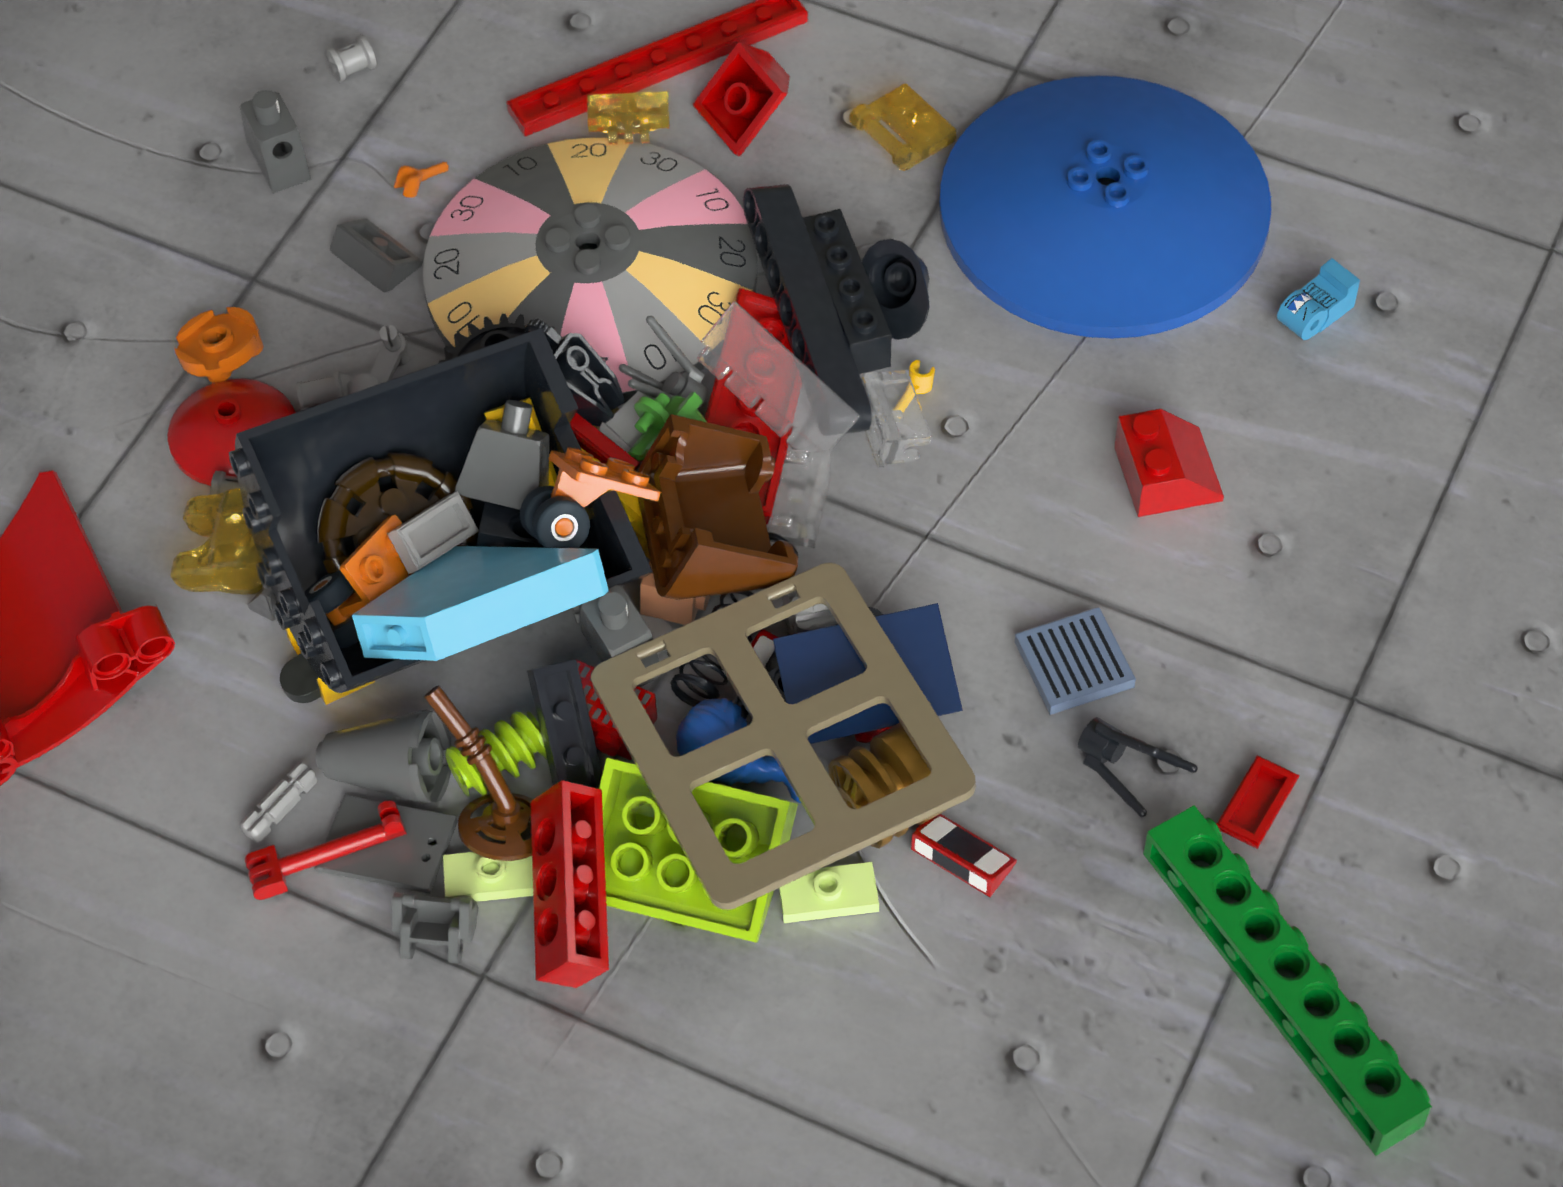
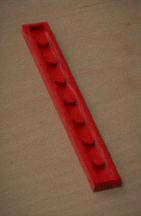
[506,0,808,137]

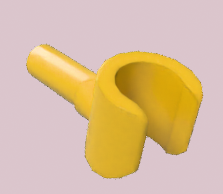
[892,360,935,418]

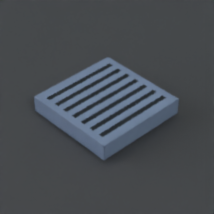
[1015,607,1136,715]

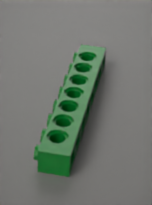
[1143,805,1432,1156]

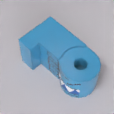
[1277,258,1360,340]

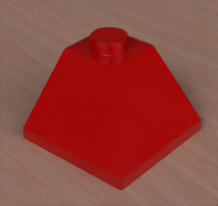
[692,42,790,156]

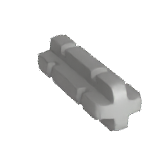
[240,763,317,842]

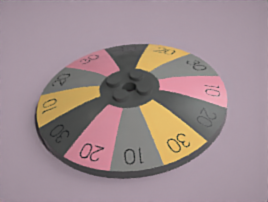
[423,138,758,403]

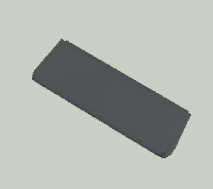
[330,218,423,292]

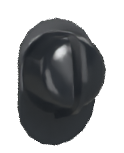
[862,239,930,340]

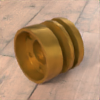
[828,723,947,849]

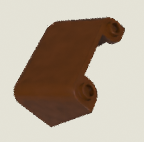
[638,414,798,600]

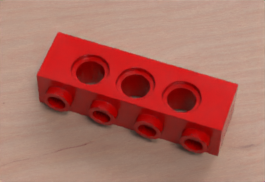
[531,780,609,988]

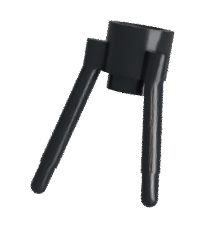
[1078,717,1198,817]

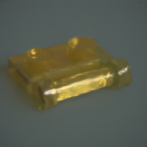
[849,83,957,171]

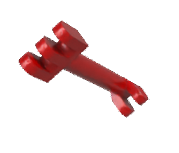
[244,800,407,900]

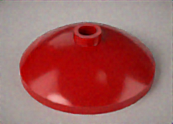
[167,379,295,486]

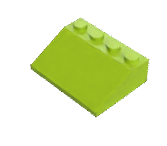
[599,758,798,943]

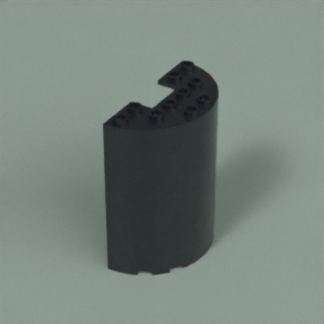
[229,328,653,693]

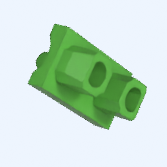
[628,392,707,461]

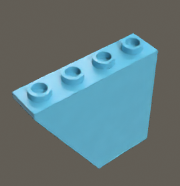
[352,546,609,661]

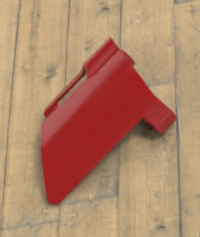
[0,470,175,786]

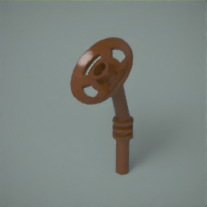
[424,685,533,861]

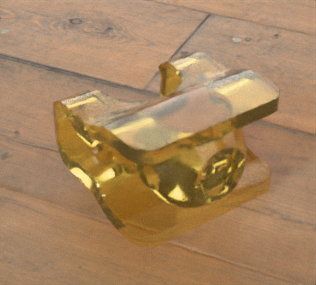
[170,488,263,595]

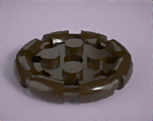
[317,453,478,595]

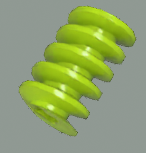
[445,711,547,797]

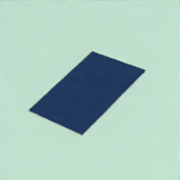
[773,603,963,744]

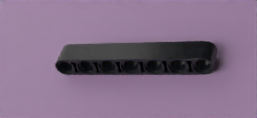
[743,184,872,436]

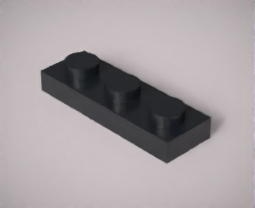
[527,659,603,789]

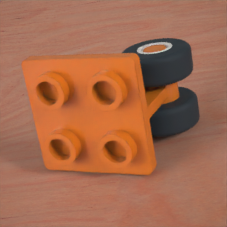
[520,447,661,548]
[304,515,414,648]

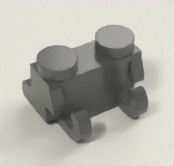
[392,891,478,964]

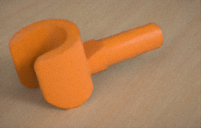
[394,161,449,198]

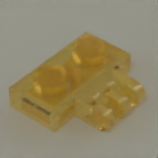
[588,91,670,145]

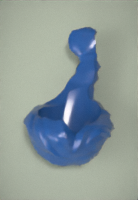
[676,698,801,803]

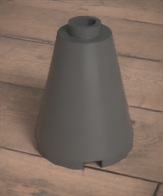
[316,710,452,804]

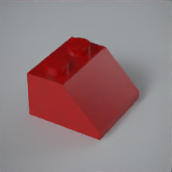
[1114,409,1224,517]

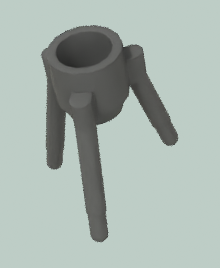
[619,315,708,410]

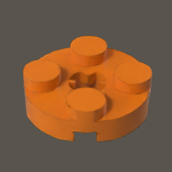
[174,307,264,383]

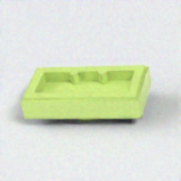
[443,852,533,902]
[779,862,879,923]

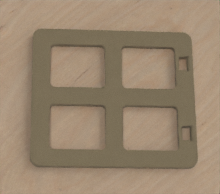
[591,563,976,910]

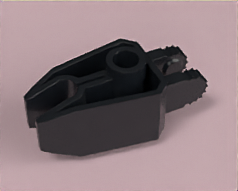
[525,318,625,427]

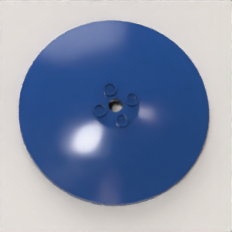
[939,76,1271,339]

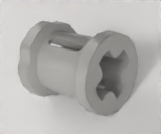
[325,35,377,83]

